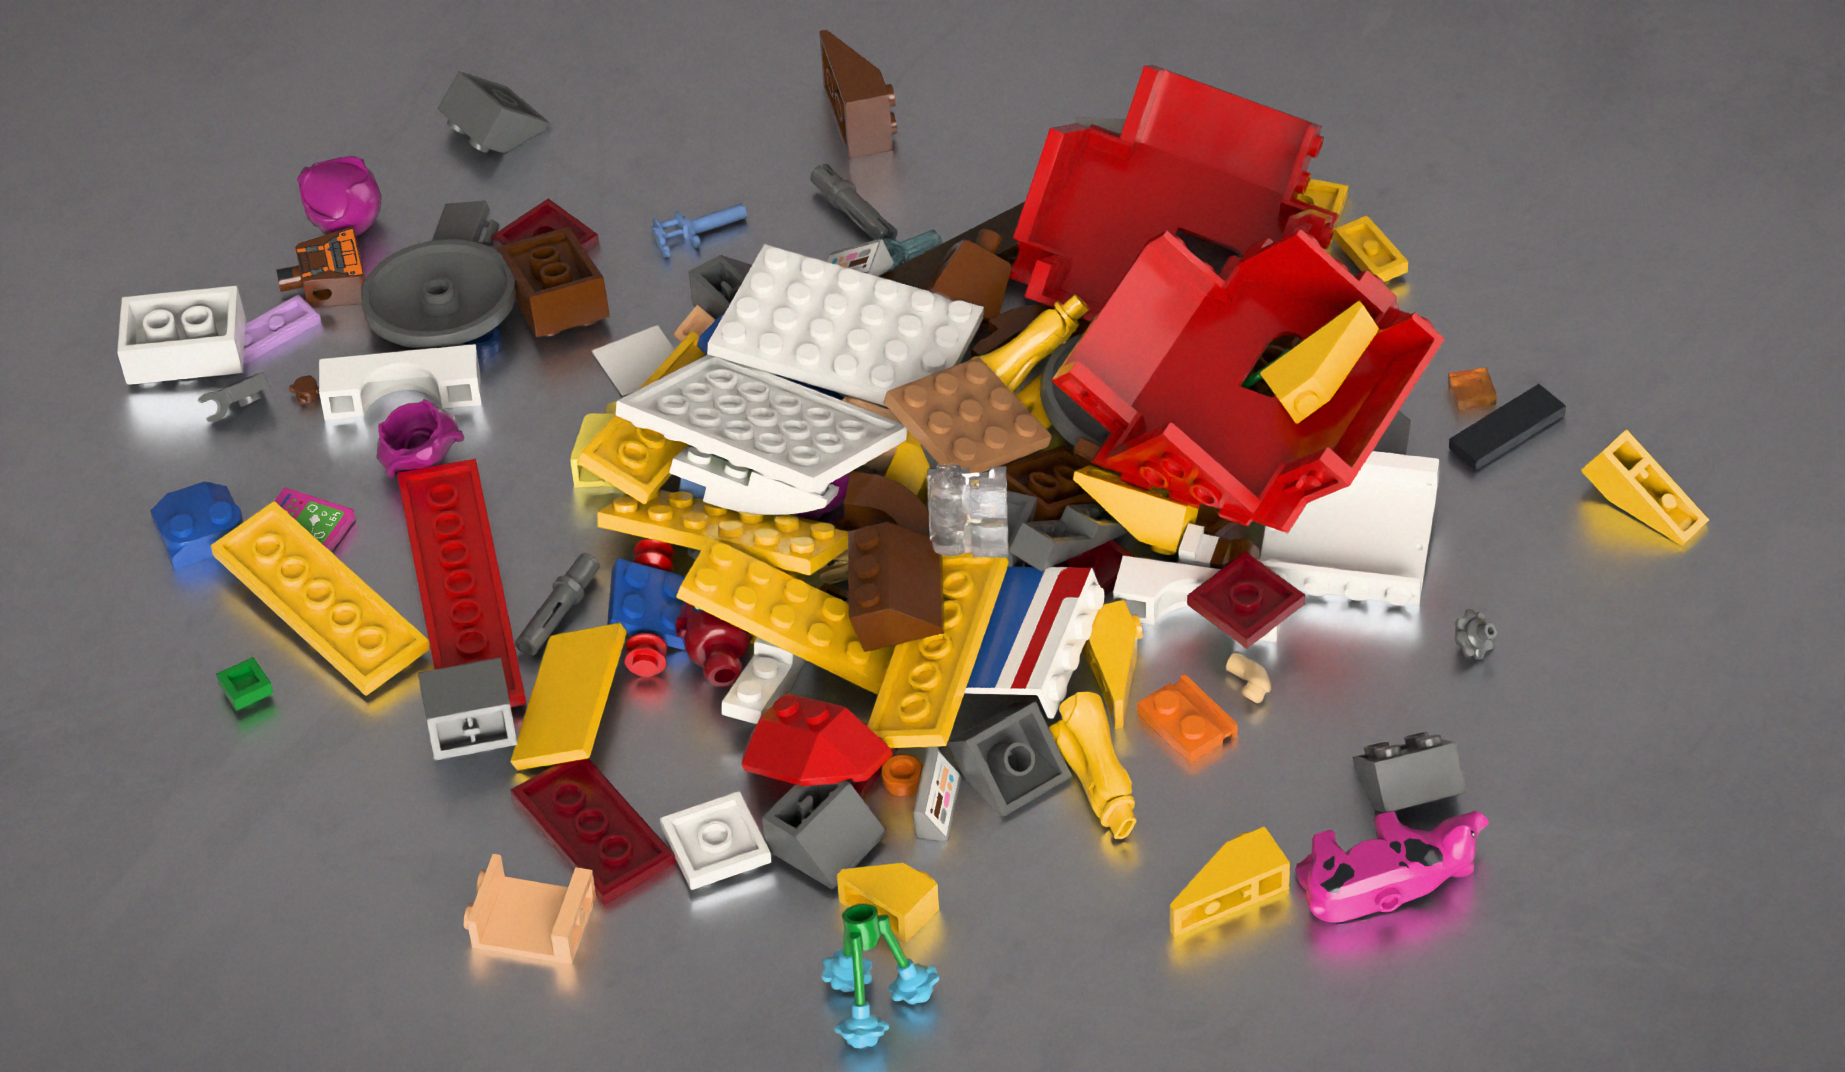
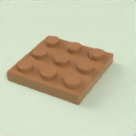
[883,357,1052,483]

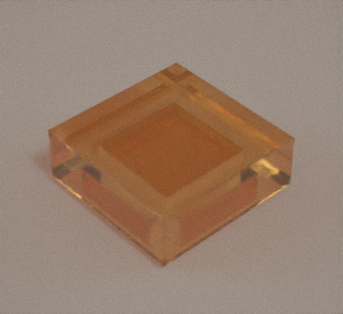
[1448,367,1497,411]

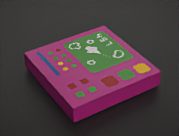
[274,487,355,552]

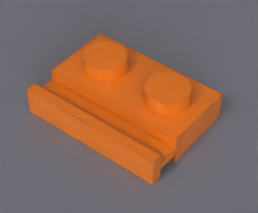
[1137,674,1238,764]

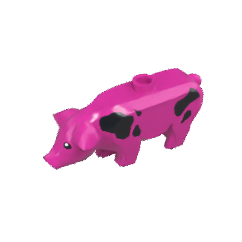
[1295,811,1489,923]

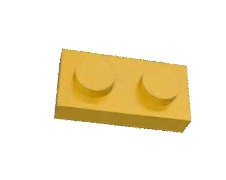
[1334,215,1408,282]

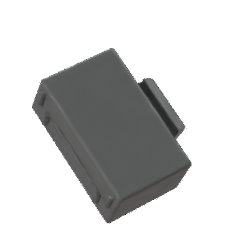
[432,201,500,247]

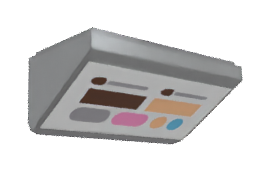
[826,239,894,277]
[913,746,961,841]

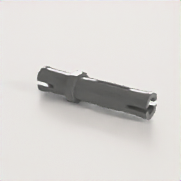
[810,164,897,246]
[515,553,600,657]

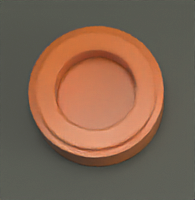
[882,754,923,797]

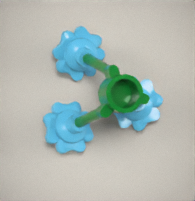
[821,904,940,1048]

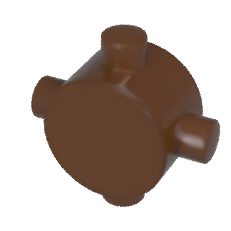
[289,375,320,404]

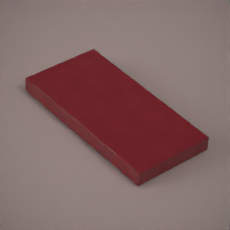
[510,758,676,905]

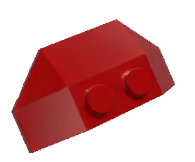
[741,693,893,786]

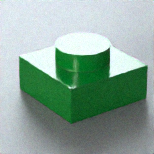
[216,657,274,711]

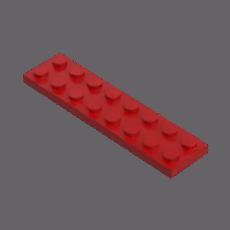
[397,458,527,707]

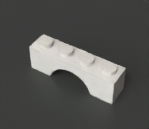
[319,344,481,420]
[1113,556,1285,642]

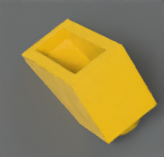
[837,863,939,943]

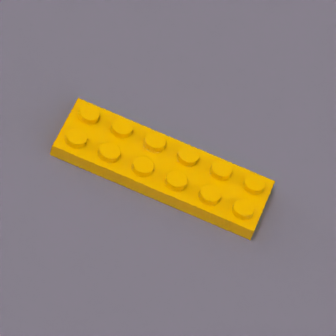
[577,331,706,505]
[598,490,848,575]
[210,501,430,696]
[676,536,896,695]
[867,551,1009,748]

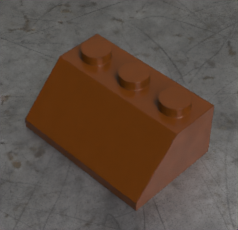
[848,522,944,652]

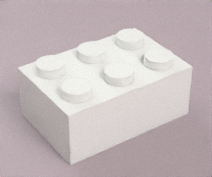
[117,286,246,385]

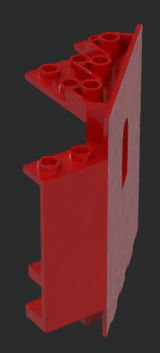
[1009,65,1340,322]
[1051,229,1445,534]

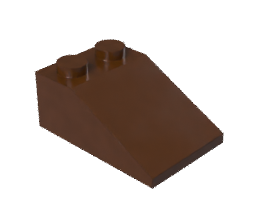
[819,29,897,159]
[496,227,610,337]
[984,445,1098,521]

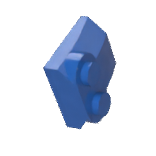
[150,481,243,570]

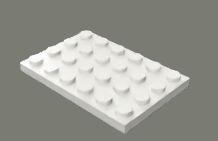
[707,244,984,407]
[616,355,907,493]

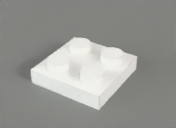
[660,791,771,890]

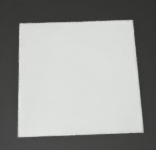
[591,325,675,397]

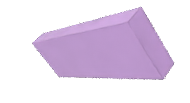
[224,294,321,376]

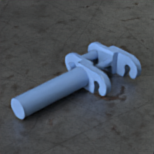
[650,203,747,258]

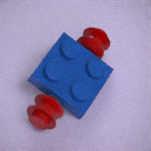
[607,538,686,677]

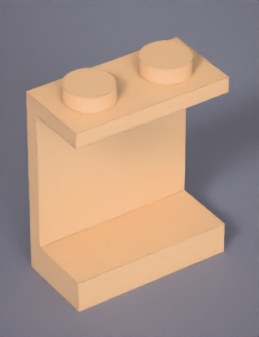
[464,854,596,964]

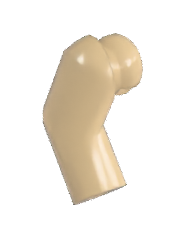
[1226,652,1271,704]

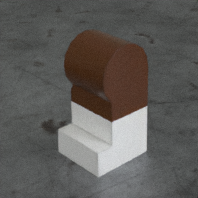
[1179,523,1261,569]

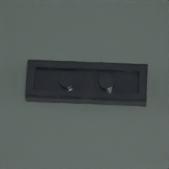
[1449,384,1566,471]

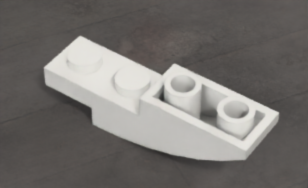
[670,447,839,515]
[722,637,806,724]

